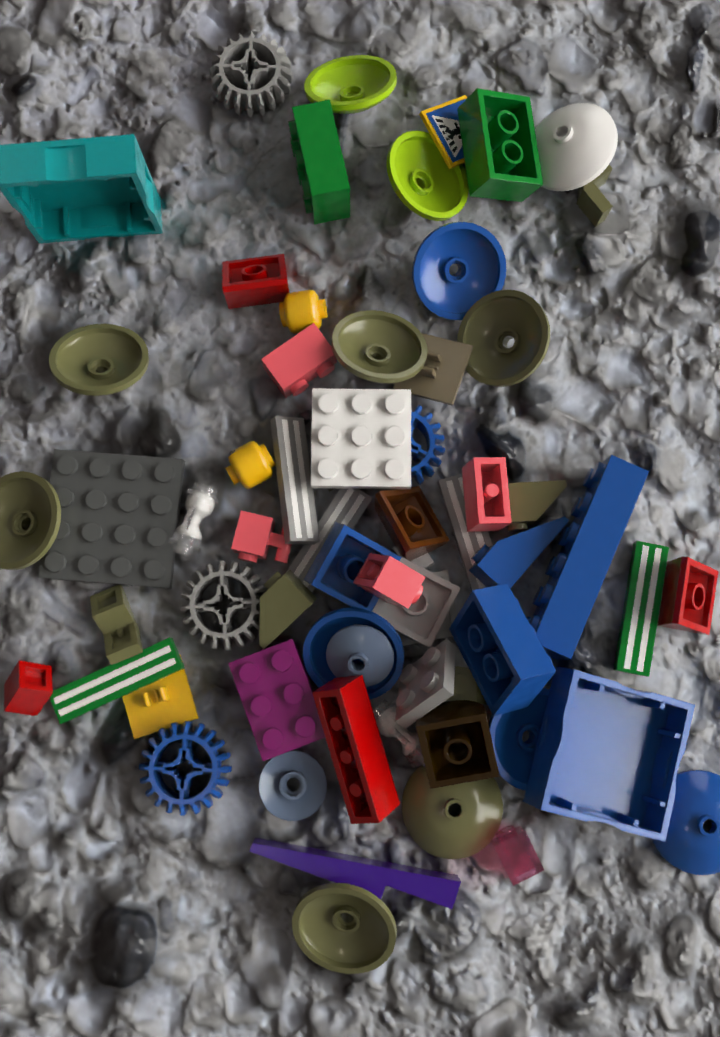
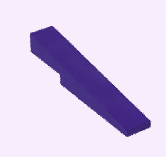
[249,837,461,909]

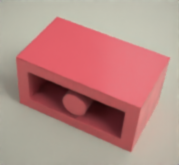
[261,323,337,398]
[462,457,512,532]
[353,553,425,609]

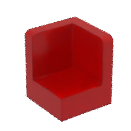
[4,660,53,716]

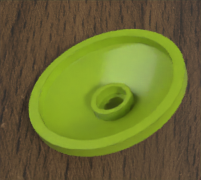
[304,55,397,114]
[386,130,469,221]

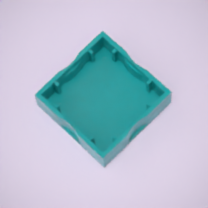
[0,134,163,244]

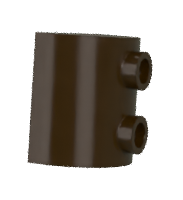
[416,700,500,789]

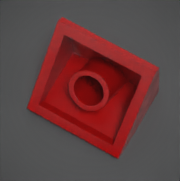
[222,254,290,309]
[658,557,718,635]

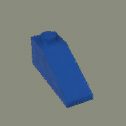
[469,516,569,588]

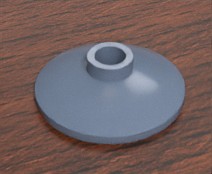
[326,624,394,687]
[259,751,327,821]

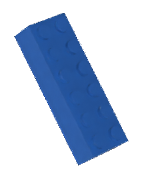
[527,455,649,660]

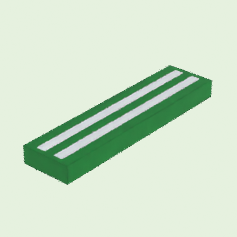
[613,541,669,677]
[50,637,185,724]

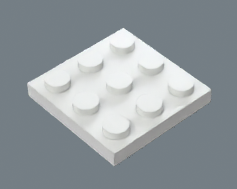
[311,388,411,489]

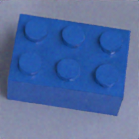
[449,584,556,716]

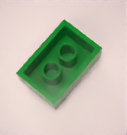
[457,88,543,202]
[288,100,350,225]

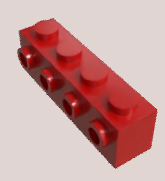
[312,675,400,824]

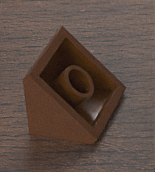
[375,486,450,561]

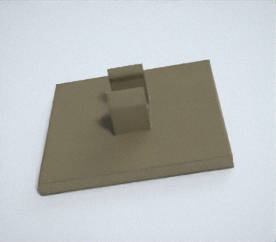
[393,333,473,406]

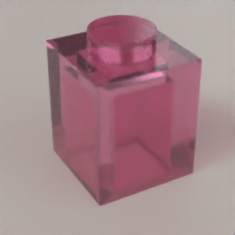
[491,825,544,886]

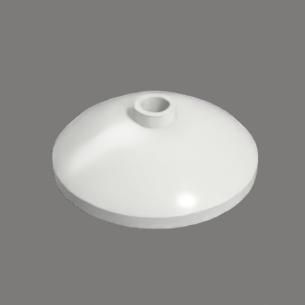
[535,103,618,191]

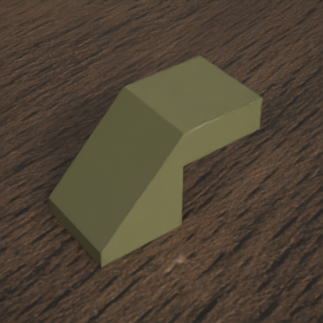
[576,165,613,227]
[90,585,143,665]

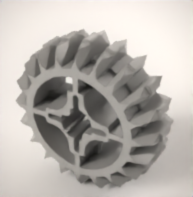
[209,31,293,118]
[180,560,267,651]

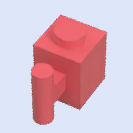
[231,510,292,564]

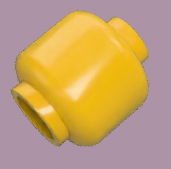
[279,290,328,334]
[225,441,276,489]

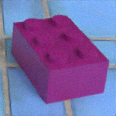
[228,639,325,761]

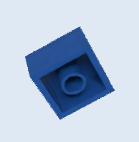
[304,522,402,612]

